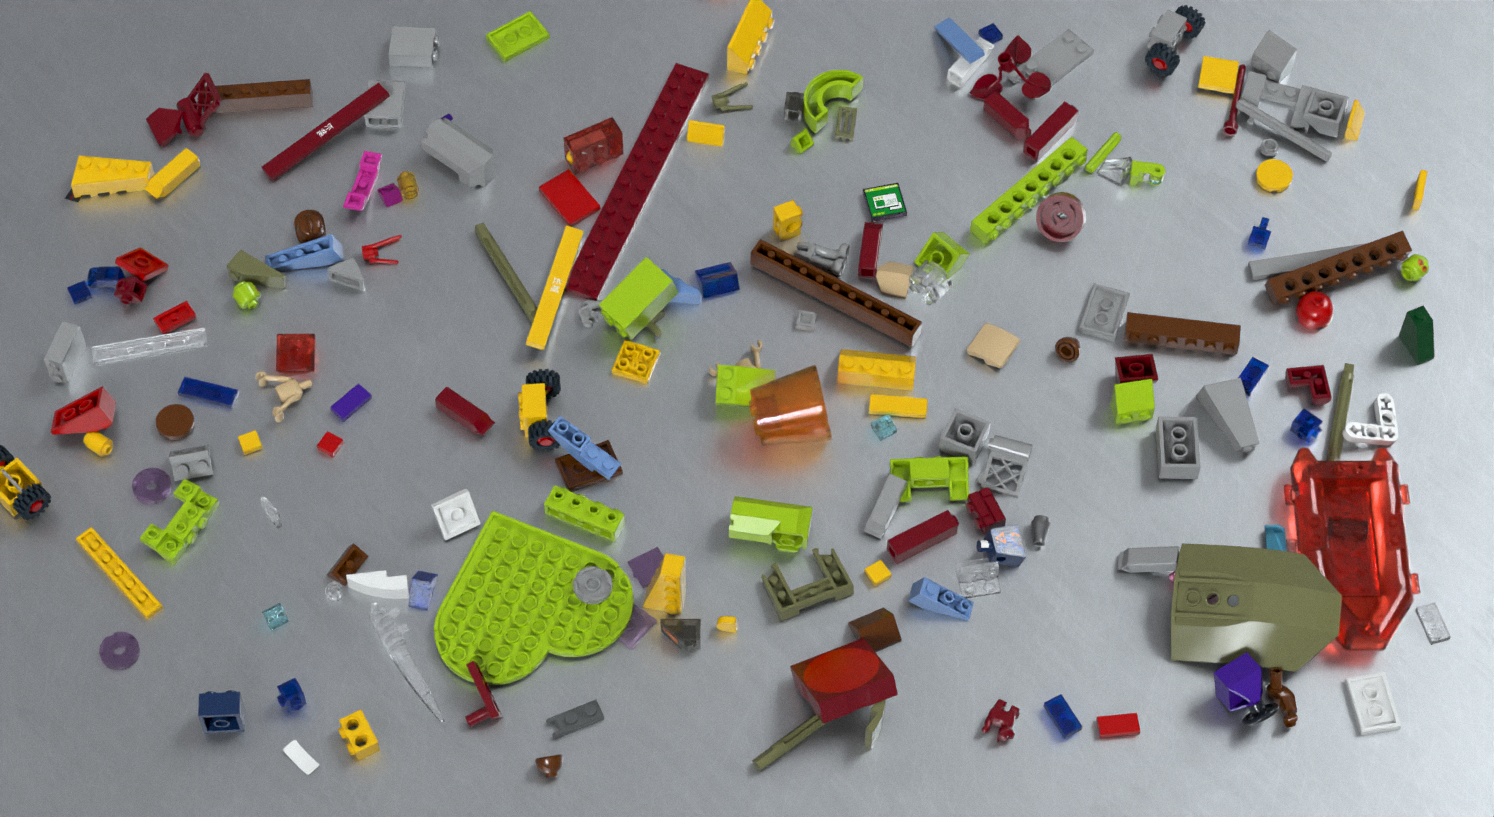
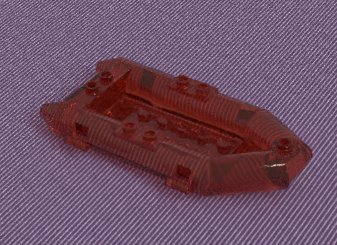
[1284,447,1421,651]

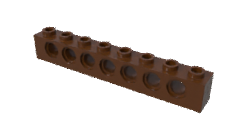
[1264,231,1412,305]

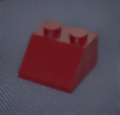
[1115,354,1158,384]

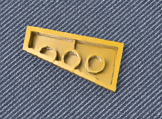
[71,155,155,198]

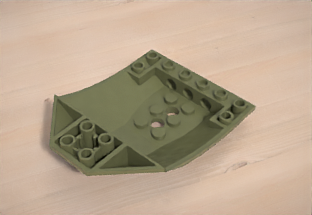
[1171,543,1342,672]

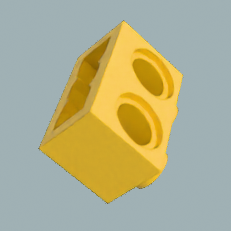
[338,710,380,761]

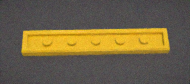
[76,527,163,620]

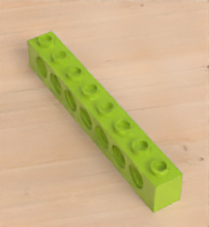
[970,136,1088,244]

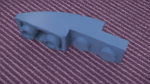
[548,416,622,480]

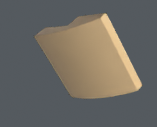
[966,323,1021,369]

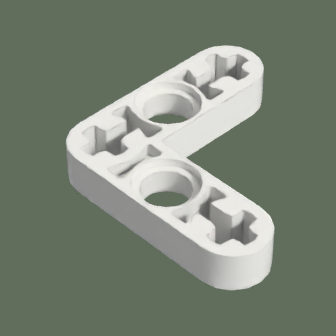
[1342,393,1398,446]

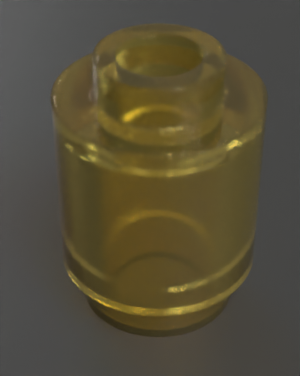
[397,171,419,200]

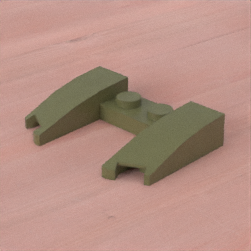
[761,548,854,621]

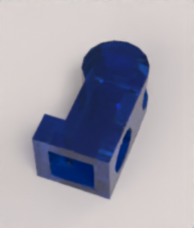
[86,266,125,290]

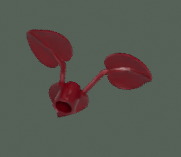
[969,35,1052,100]

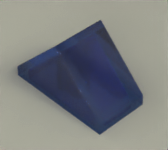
[408,571,438,610]

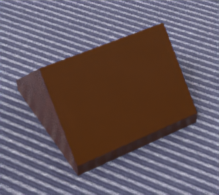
[848,607,902,652]

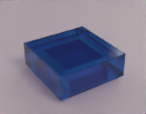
[978,23,1003,44]
[67,281,92,305]

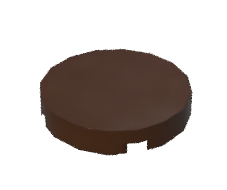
[156,404,195,440]

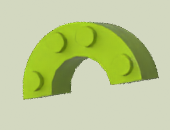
[803,70,864,134]

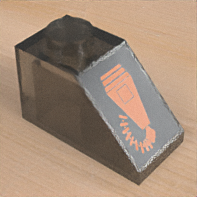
[660,619,701,651]

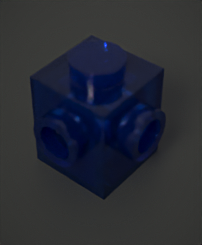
[1290,409,1323,443]
[277,678,307,713]

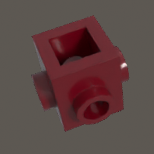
[114,276,147,305]

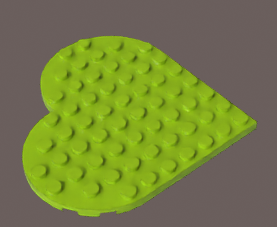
[434,510,634,685]

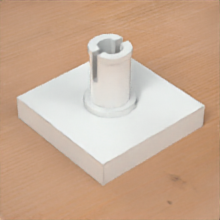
[431,489,481,540]

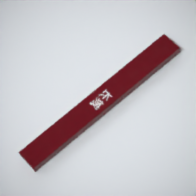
[261,82,390,181]

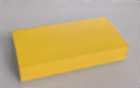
[1412,170,1428,211]

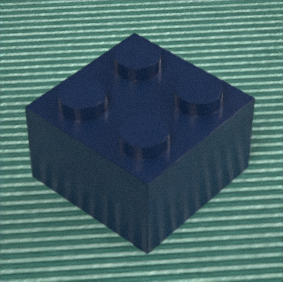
[198,690,245,733]

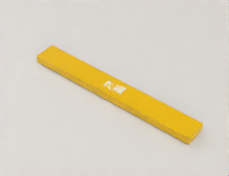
[526,225,584,350]

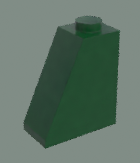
[1399,305,1435,365]

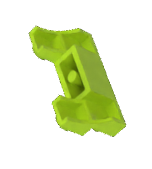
[889,456,969,502]
[139,478,220,565]

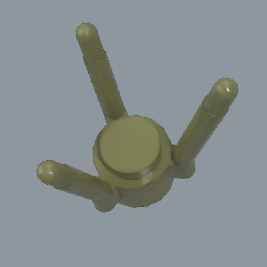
[712,82,753,112]

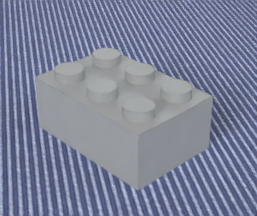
[1156,417,1201,479]

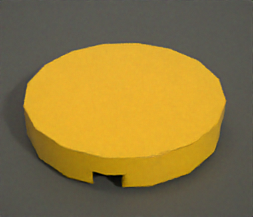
[1256,159,1293,192]

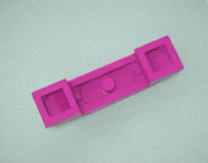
[343,151,382,211]

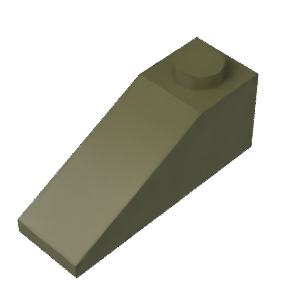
[227,250,287,288]

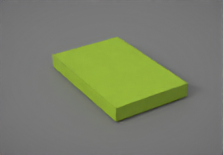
[485,11,550,62]

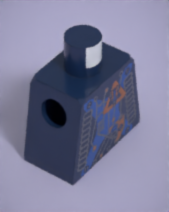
[976,525,1026,567]

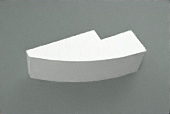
[346,570,410,599]

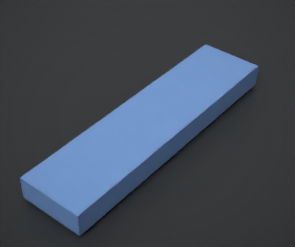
[934,18,985,64]

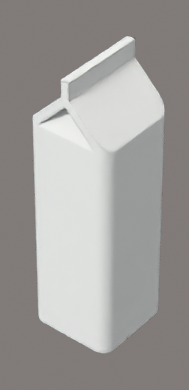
[947,37,995,87]

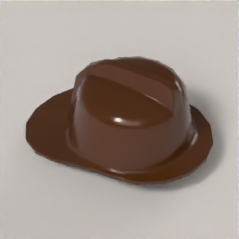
[294,210,326,244]

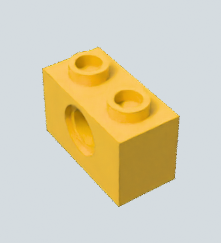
[773,200,803,242]

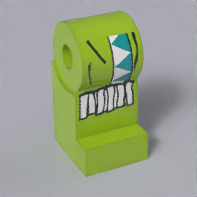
[1129,160,1166,185]

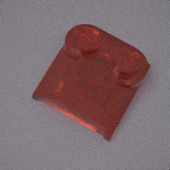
[276,334,317,373]

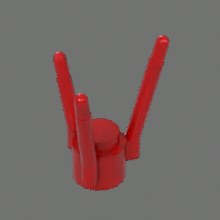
[362,235,402,264]

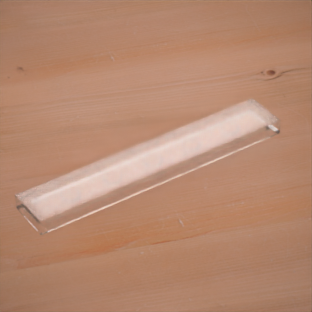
[91,327,208,366]

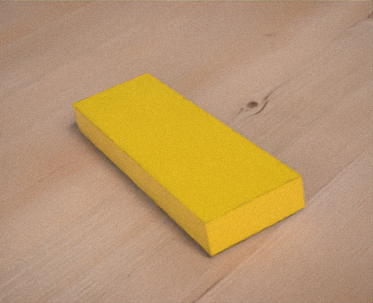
[869,394,928,418]

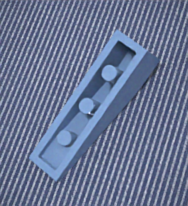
[265,234,343,272]

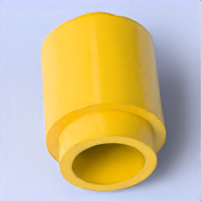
[83,431,113,457]

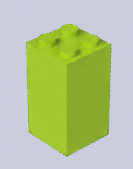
[599,257,678,340]

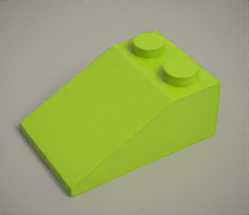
[716,365,776,408]

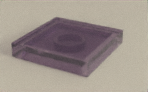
[617,604,657,650]

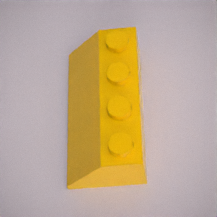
[727,0,774,75]
[837,349,916,391]

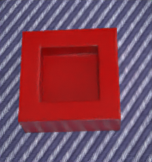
[317,431,344,458]

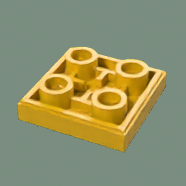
[1198,56,1239,94]
[611,340,660,384]

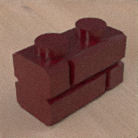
[965,487,1006,535]

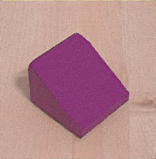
[377,183,403,207]

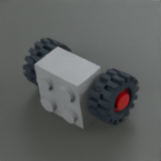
[1145,5,1205,77]

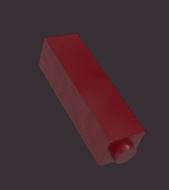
[1023,101,1079,162]
[887,510,959,564]

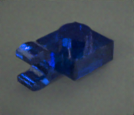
[1248,217,1271,250]

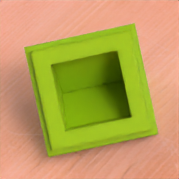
[790,128,814,154]

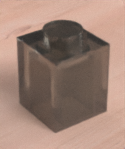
[784,92,804,122]

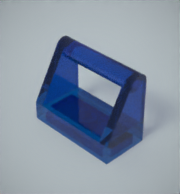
[695,262,740,298]

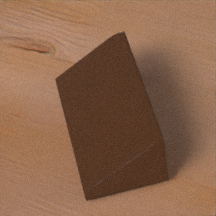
[327,543,368,586]

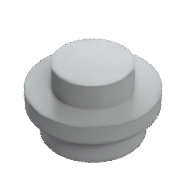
[1260,139,1279,156]

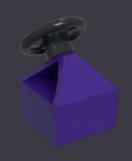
[1214,652,1279,726]

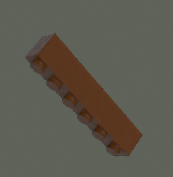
[203,79,313,114]
[1124,312,1241,354]

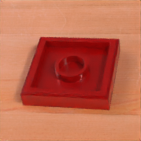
[115,247,169,281]

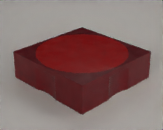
[790,638,898,724]

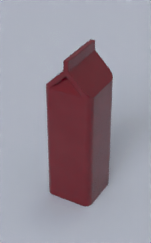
[983,91,1031,139]
[858,222,883,279]
[435,387,495,436]

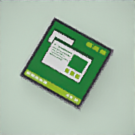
[862,183,907,222]

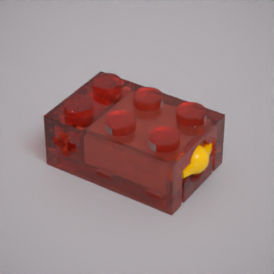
[563,117,624,175]

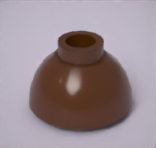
[1055,337,1081,362]
[535,754,563,778]

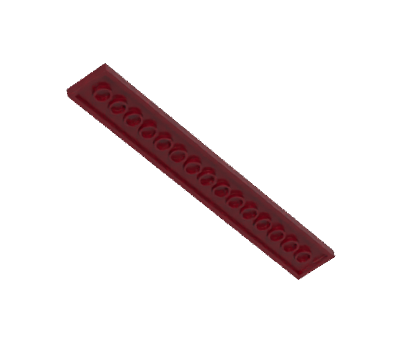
[564,63,709,301]

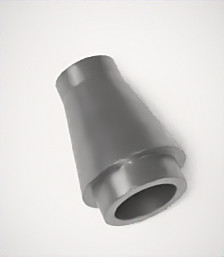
[1031,515,1051,546]

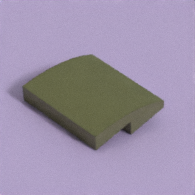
[864,700,886,749]

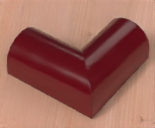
[1285,365,1332,405]

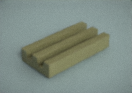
[835,106,857,141]

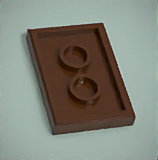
[555,440,623,492]

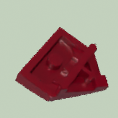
[146,108,185,147]

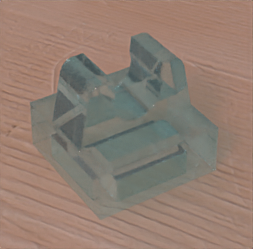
[871,414,897,441]
[262,603,289,631]

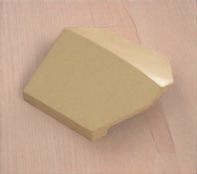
[876,262,914,299]

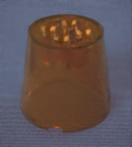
[749,365,832,446]

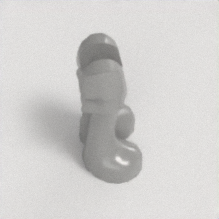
[793,242,850,276]

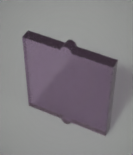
[627,547,664,588]

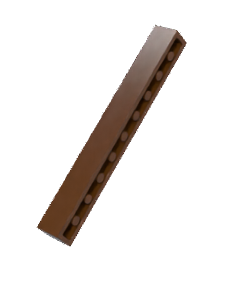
[750,239,922,347]

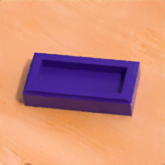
[330,383,372,421]

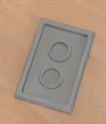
[1078,283,1130,342]

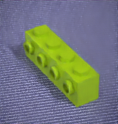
[544,485,625,542]

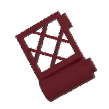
[176,73,222,137]

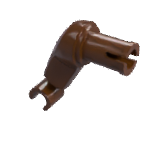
[1267,667,1298,728]

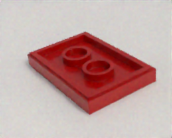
[539,169,601,227]

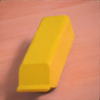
[144,148,200,199]

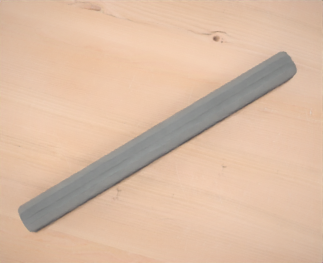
[1236,99,1332,161]

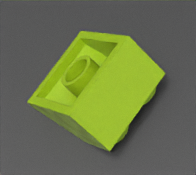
[914,232,970,284]
[1110,379,1155,424]

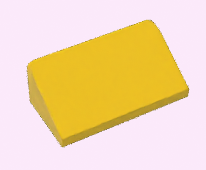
[1344,99,1365,141]
[687,120,725,147]

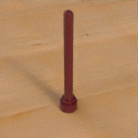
[1223,64,1246,136]

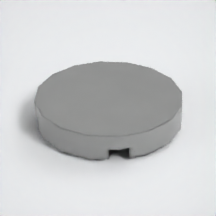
[573,566,613,605]

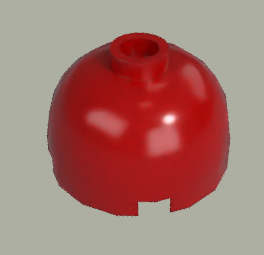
[1295,291,1334,330]

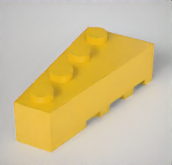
[643,553,686,614]

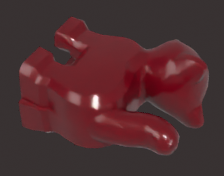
[981,699,1020,742]

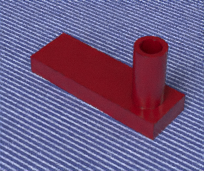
[465,661,503,727]

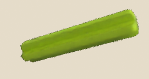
[1085,132,1122,173]

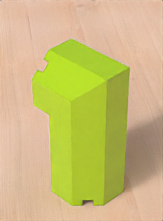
[729,496,813,552]

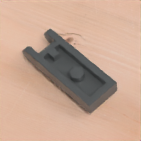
[546,699,604,739]

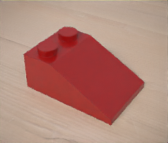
[51,386,116,435]

